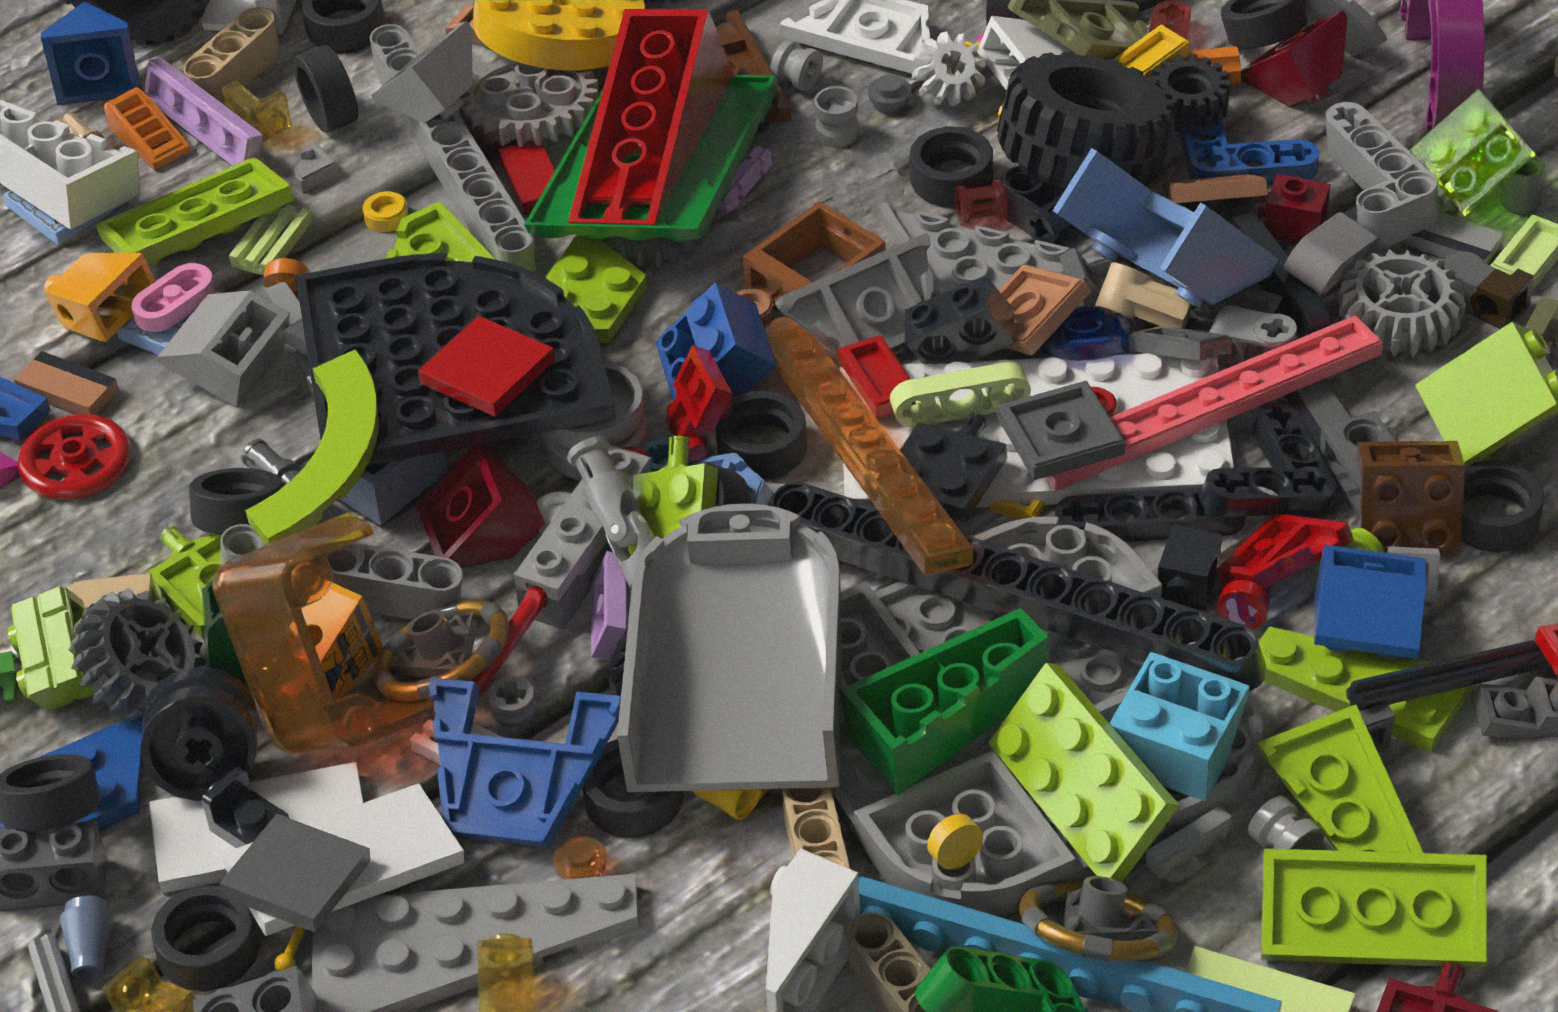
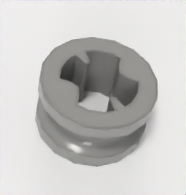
[488,676,536,727]

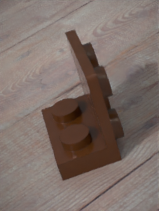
[1357,441,1465,556]

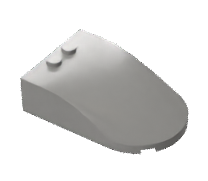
[617,504,842,792]

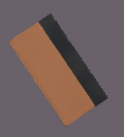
[14,351,119,415]

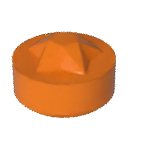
[263,258,310,294]

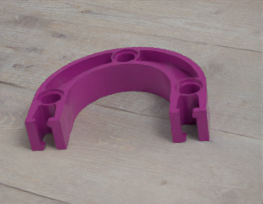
[1400,0,1485,151]

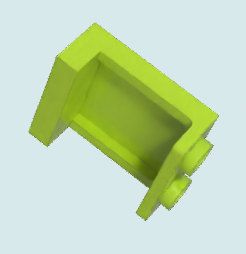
[1415,322,1558,467]

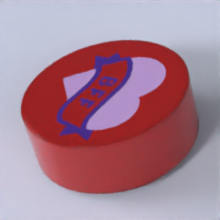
[1217,580,1270,630]

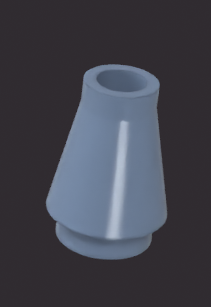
[59,896,114,981]

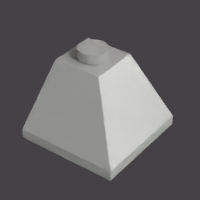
[371,21,473,123]

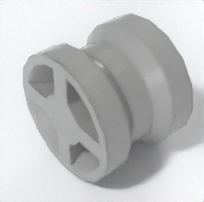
[770,40,823,91]

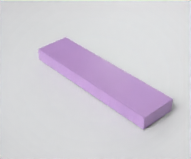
[144,58,263,166]

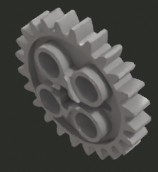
[460,57,599,147]

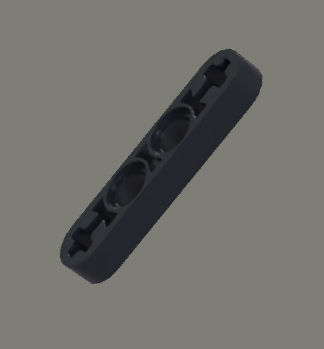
[1226,211,1330,338]
[1055,488,1246,542]

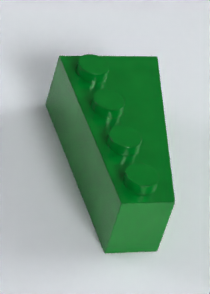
[840,608,1050,796]

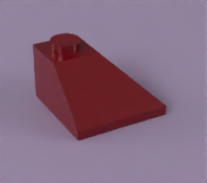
[1241,10,1348,107]
[417,444,545,568]

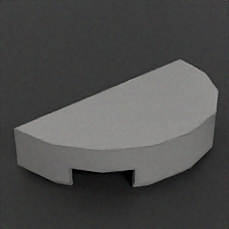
[1146,806,1233,883]

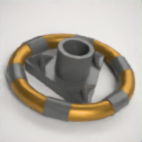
[373,600,509,702]
[1019,876,1178,962]

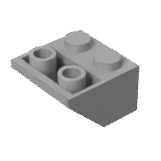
[157,290,290,407]

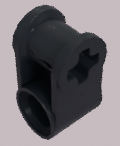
[1001,166,1074,244]

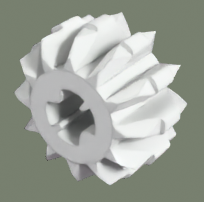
[912,31,986,107]

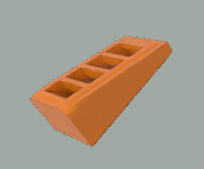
[104,87,191,171]

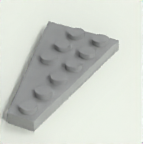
[312,874,639,1012]

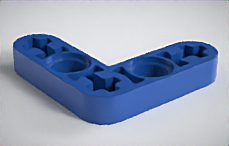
[1180,93,1319,185]

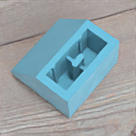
[1110,652,1250,802]

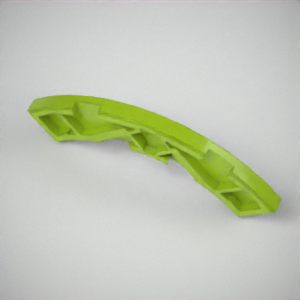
[245,350,379,551]

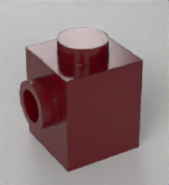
[1258,174,1331,243]

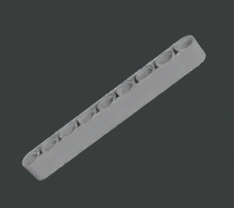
[370,24,538,274]

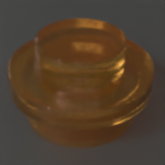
[553,836,607,880]

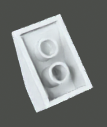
[766,848,860,1012]

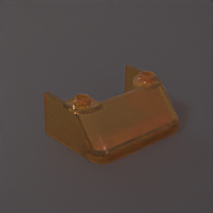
[213,512,435,754]

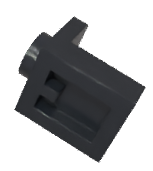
[202,766,289,848]

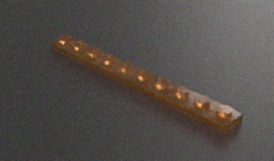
[763,317,973,575]

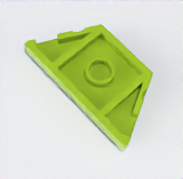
[545,235,647,343]

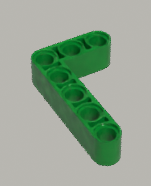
[915,946,1087,1012]

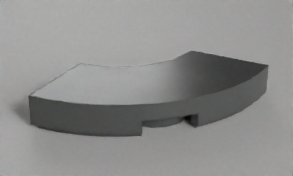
[1302,0,1388,57]

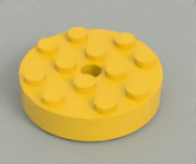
[473,0,645,71]

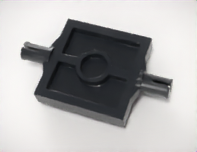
[876,412,1008,522]

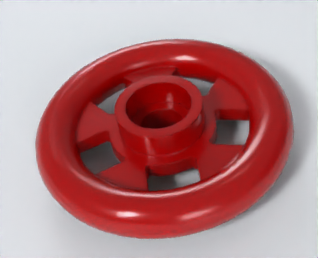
[18,414,131,500]

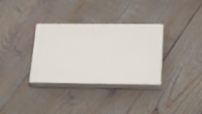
[149,762,363,893]
[223,783,464,936]

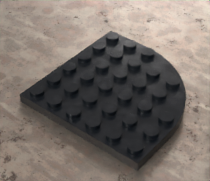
[295,253,616,466]

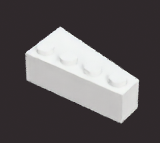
[0,100,140,230]

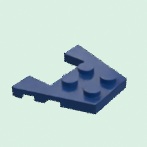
[429,678,621,848]

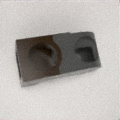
[1443,251,1534,329]

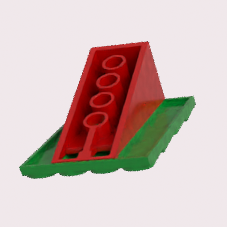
[524,9,779,242]

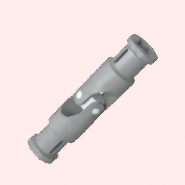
[567,436,655,590]

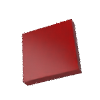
[418,316,555,417]

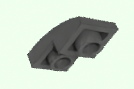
[1471,677,1558,739]

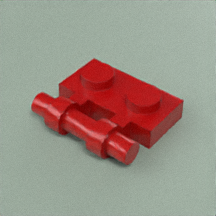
[666,345,732,462]

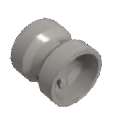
[814,86,859,148]
[1248,796,1324,850]

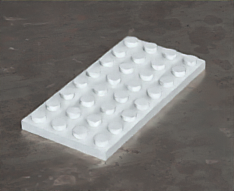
[840,353,1234,511]

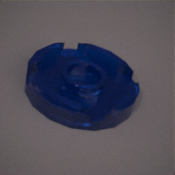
[1039,307,1130,361]

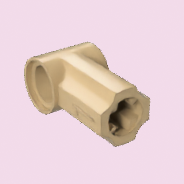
[1095,262,1193,329]

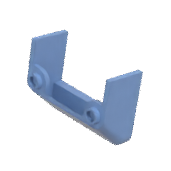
[1052,148,1280,308]

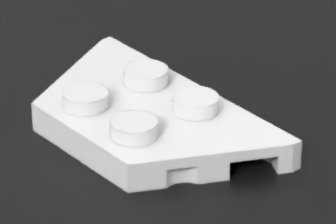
[780,0,930,74]

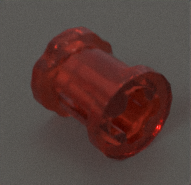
[954,179,1007,226]

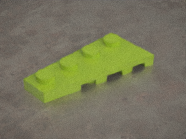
[1256,704,1424,853]

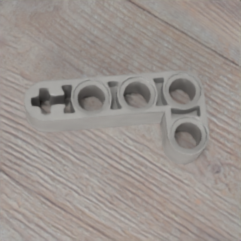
[1326,102,1438,248]

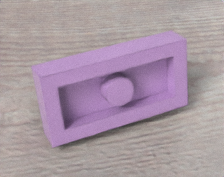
[591,551,631,661]

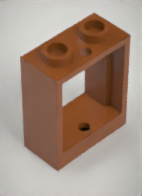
[743,201,886,317]

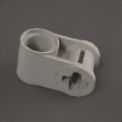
[1209,305,1297,368]

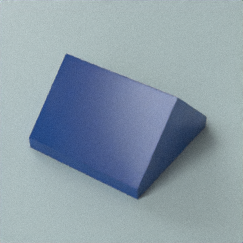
[41,2,142,105]

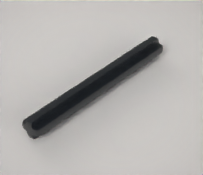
[1346,639,1551,711]

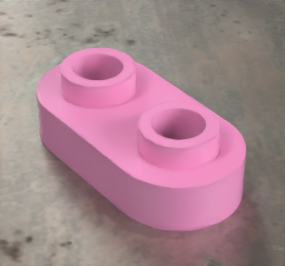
[132,263,215,332]

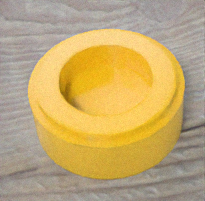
[363,191,409,233]
[927,814,984,869]

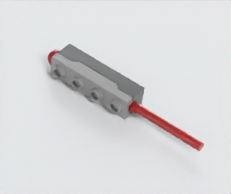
[470,445,652,699]

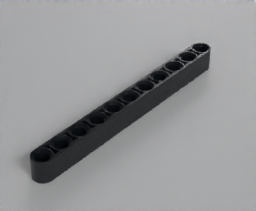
[771,482,1267,692]

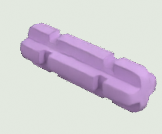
[717,146,773,213]

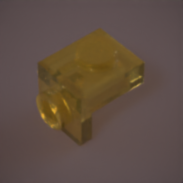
[222,80,292,142]
[477,933,535,1012]
[103,956,196,1012]

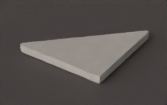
[877,202,1108,296]

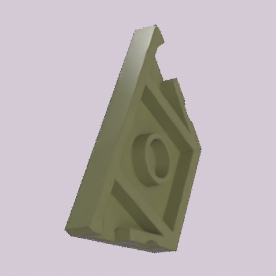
[1008,0,1147,60]

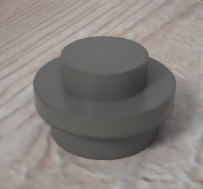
[868,75,911,114]

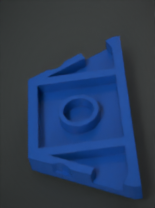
[0,716,144,831]

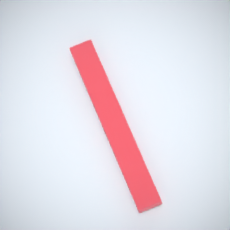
[1044,315,1383,492]

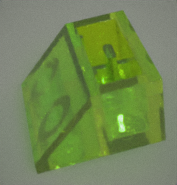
[1409,89,1535,215]

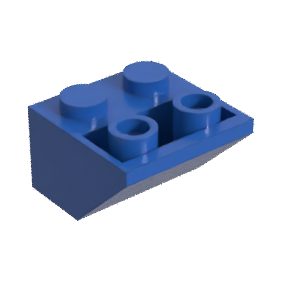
[655,282,777,401]
[1314,545,1427,660]

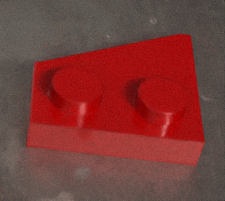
[1216,513,1354,589]

